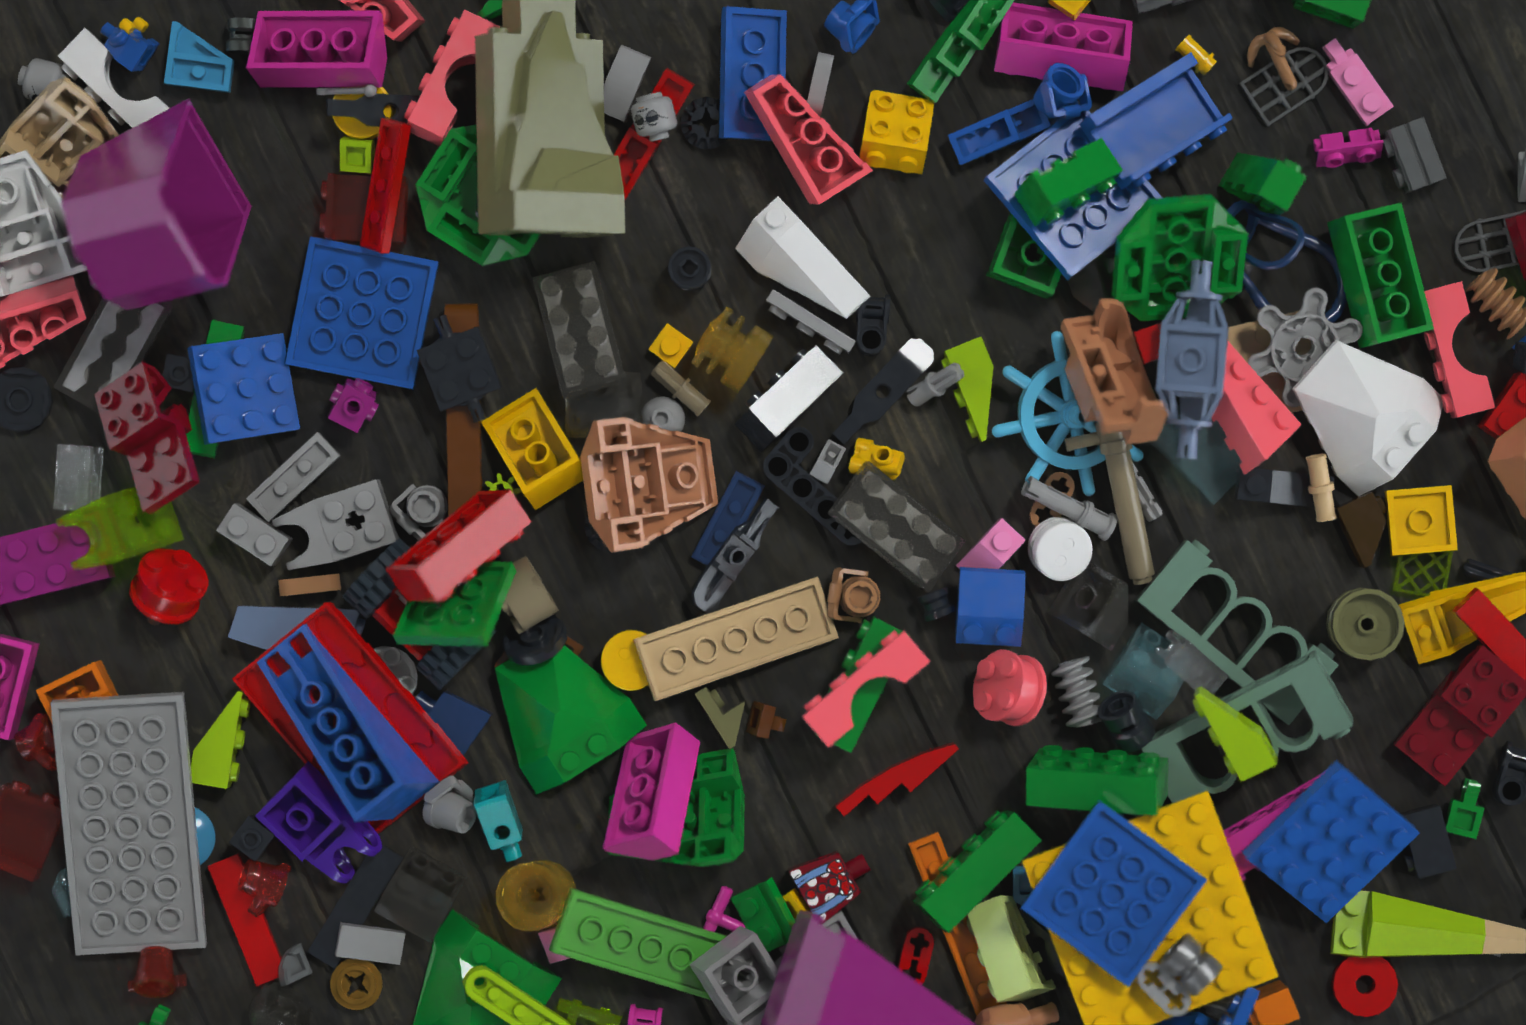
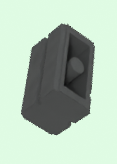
[1382,117,1447,194]

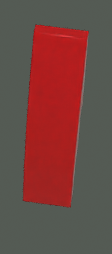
[614,68,695,200]
[1452,587,1526,681]
[835,742,959,816]

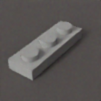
[766,289,856,355]
[246,432,341,522]

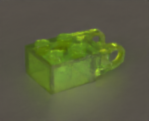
[56,486,184,570]

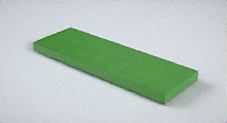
[549,888,739,1000]

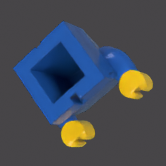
[100,17,160,72]

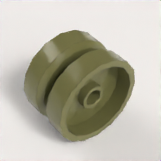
[1326,588,1405,660]

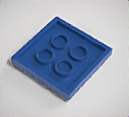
[187,333,300,445]

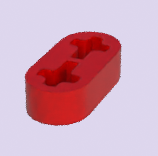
[897,927,934,985]

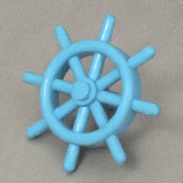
[992,331,1143,496]

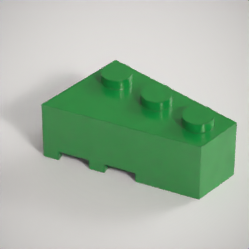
[1218,152,1307,215]

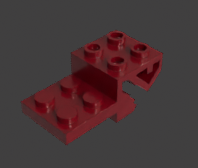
[94,362,200,514]
[1393,645,1526,786]

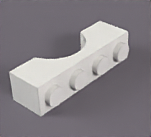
[58,28,169,128]

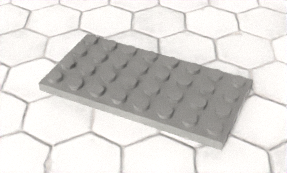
[51,692,207,955]

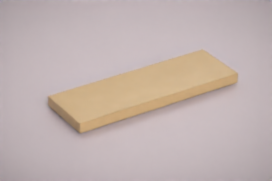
[633,577,839,701]

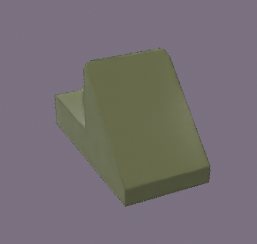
[695,686,745,749]

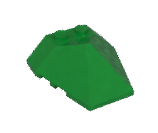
[495,645,647,794]
[608,748,745,867]
[413,909,562,1025]

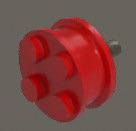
[129,549,209,625]

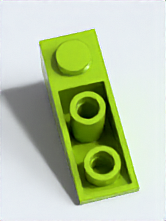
[941,336,994,442]
[1192,686,1277,782]
[191,690,251,789]

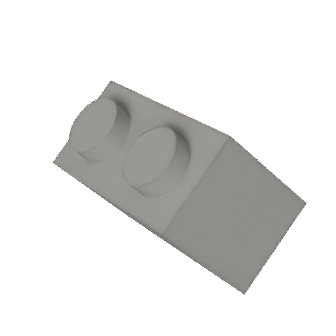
[216,503,293,566]

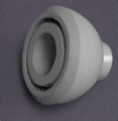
[640,396,685,432]

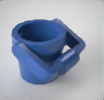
[824,0,880,54]
[1033,63,1092,120]

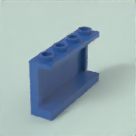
[1079,52,1233,190]

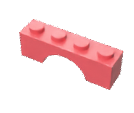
[404,9,500,147]
[1424,281,1495,418]
[802,630,930,747]

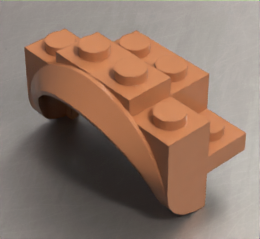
[1060,299,1168,445]

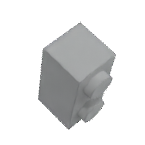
[810,439,846,484]

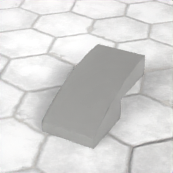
[604,45,651,122]

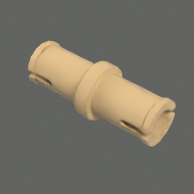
[1306,453,1337,522]

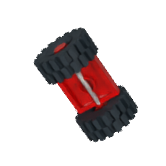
[342,538,496,690]

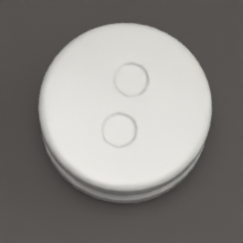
[1028,517,1092,581]

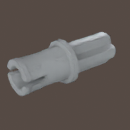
[907,363,964,407]

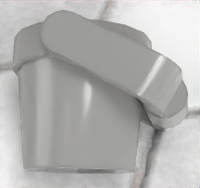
[389,484,448,541]
[423,776,477,833]

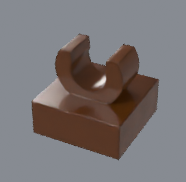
[746,700,787,739]

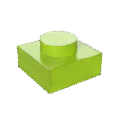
[340,136,375,174]

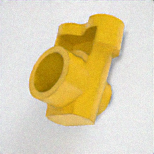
[849,438,905,481]

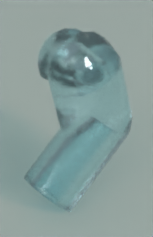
[52,868,72,918]

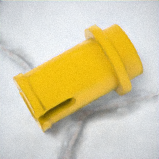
[1175,34,1217,76]

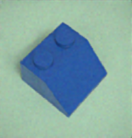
[955,567,1025,647]

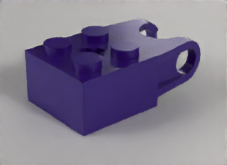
[255,761,382,883]

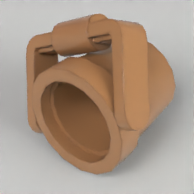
[827,568,880,623]

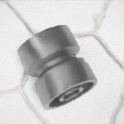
[1159,933,1223,996]

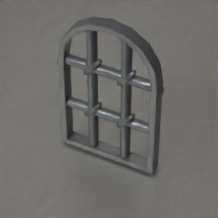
[1239,47,1328,127]
[1454,210,1526,272]

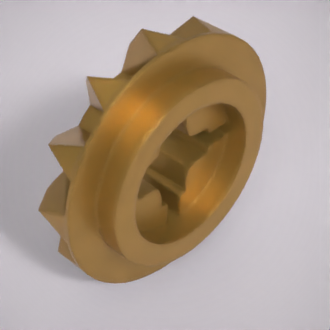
[330,959,383,1010]

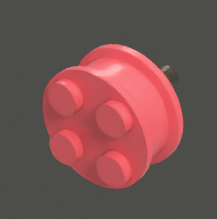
[973,650,1051,726]

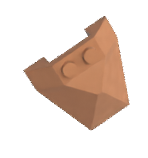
[580,417,718,552]

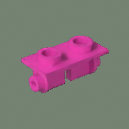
[1313,127,1384,168]

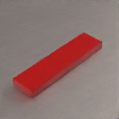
[360,118,411,254]
[208,853,282,986]

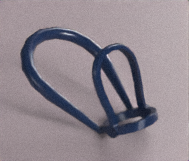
[1227,200,1347,323]

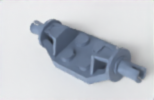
[1156,260,1229,459]

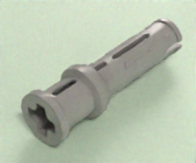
[1021,476,1118,541]

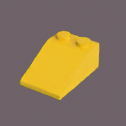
[481,388,583,510]

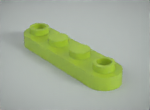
[463,966,571,1025]

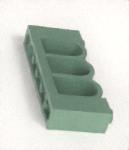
[1135,539,1338,725]
[1141,650,1353,803]

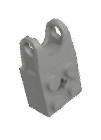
[272,479,399,570]
[689,926,778,1025]

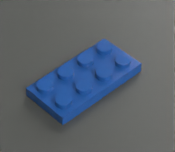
[719,6,787,141]

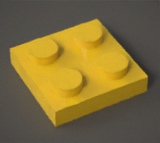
[1385,485,1458,556]

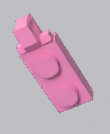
[1322,38,1394,126]

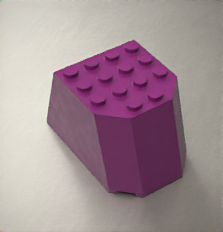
[61,99,252,310]
[760,910,975,1025]

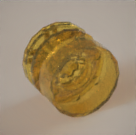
[691,307,774,393]
[496,860,576,931]

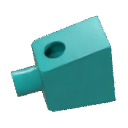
[474,780,523,862]

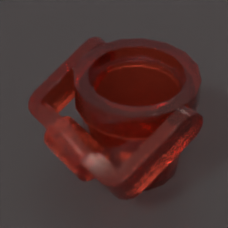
[14,713,57,771]
[238,859,291,918]
[128,946,187,998]

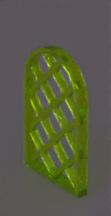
[1393,551,1453,597]

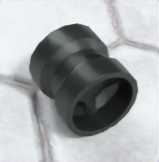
[226,18,256,54]

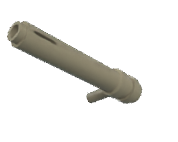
[1064,422,1155,585]

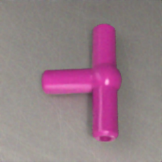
[703,886,746,932]

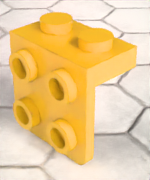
[859,90,934,174]

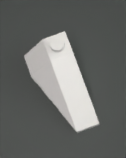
[735,197,870,319]

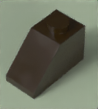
[1335,492,1387,568]

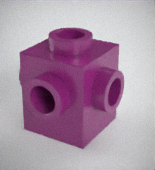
[328,377,379,433]

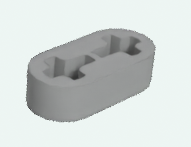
[807,52,834,116]
[1136,961,1191,1016]

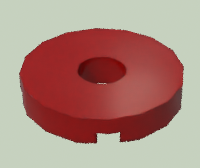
[1332,956,1398,1017]

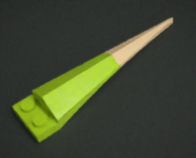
[1330,891,1526,958]

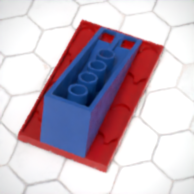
[232,602,469,834]

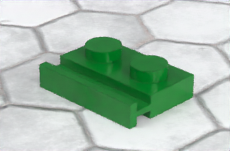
[731,877,795,952]

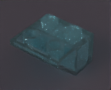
[1103,622,1195,720]

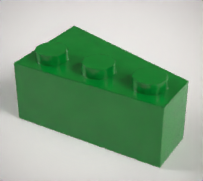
[1014,138,1123,227]

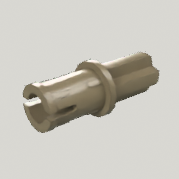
[651,361,711,417]

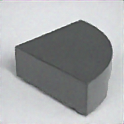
[279,943,313,987]

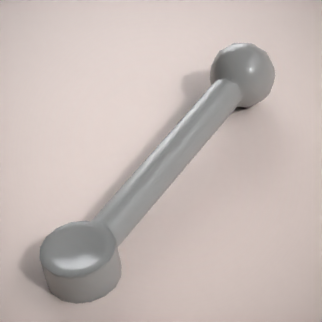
[316,84,377,97]

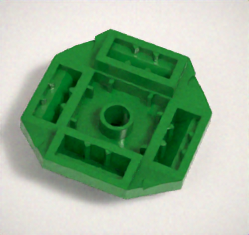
[416,124,541,267]

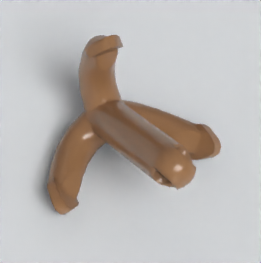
[1247,27,1299,91]

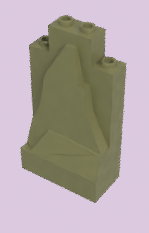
[475,0,625,238]

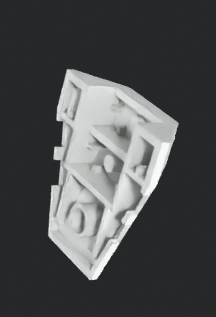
[0,150,87,297]
[1292,340,1443,496]

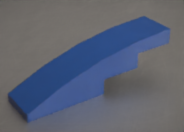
[948,99,1079,165]

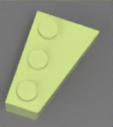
[967,895,1056,1002]

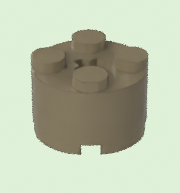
[502,556,559,634]

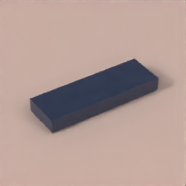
[691,471,765,566]

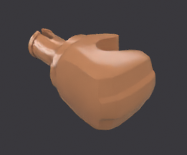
[975,1002,1059,1025]

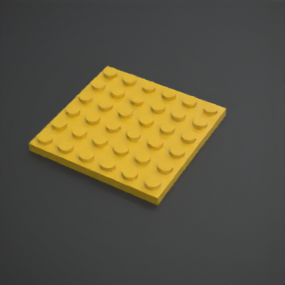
[1022,790,1279,1025]

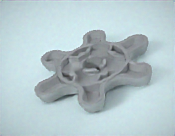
[1247,288,1363,407]

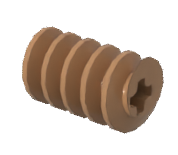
[1464,268,1526,340]

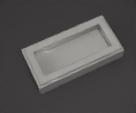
[335,922,406,965]

